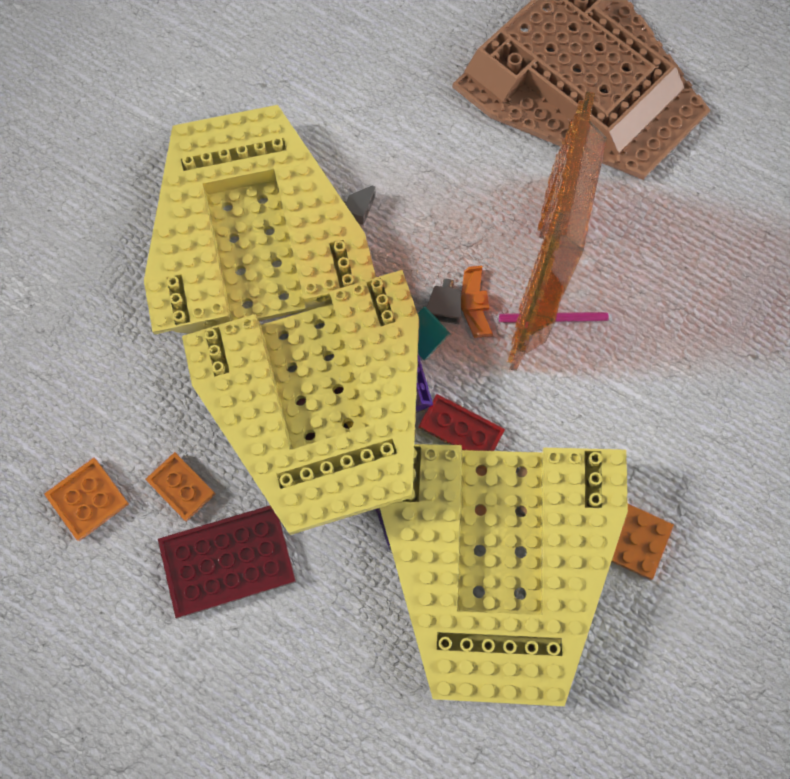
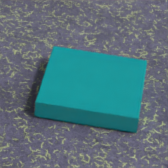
[417,307,451,360]

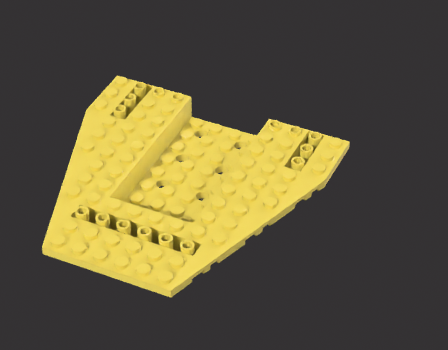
[144,105,376,335]
[182,270,419,535]
[380,444,628,707]

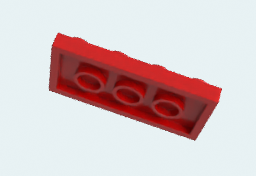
[418,394,505,451]

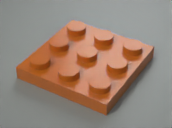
[44,457,129,541]
[611,504,674,580]

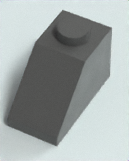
[344,185,376,225]

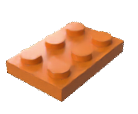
[145,452,216,522]

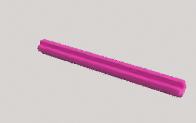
[499,312,609,322]

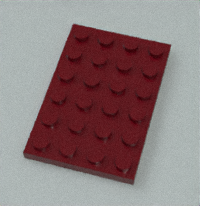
[158,505,296,619]

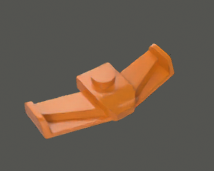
[461,265,493,338]

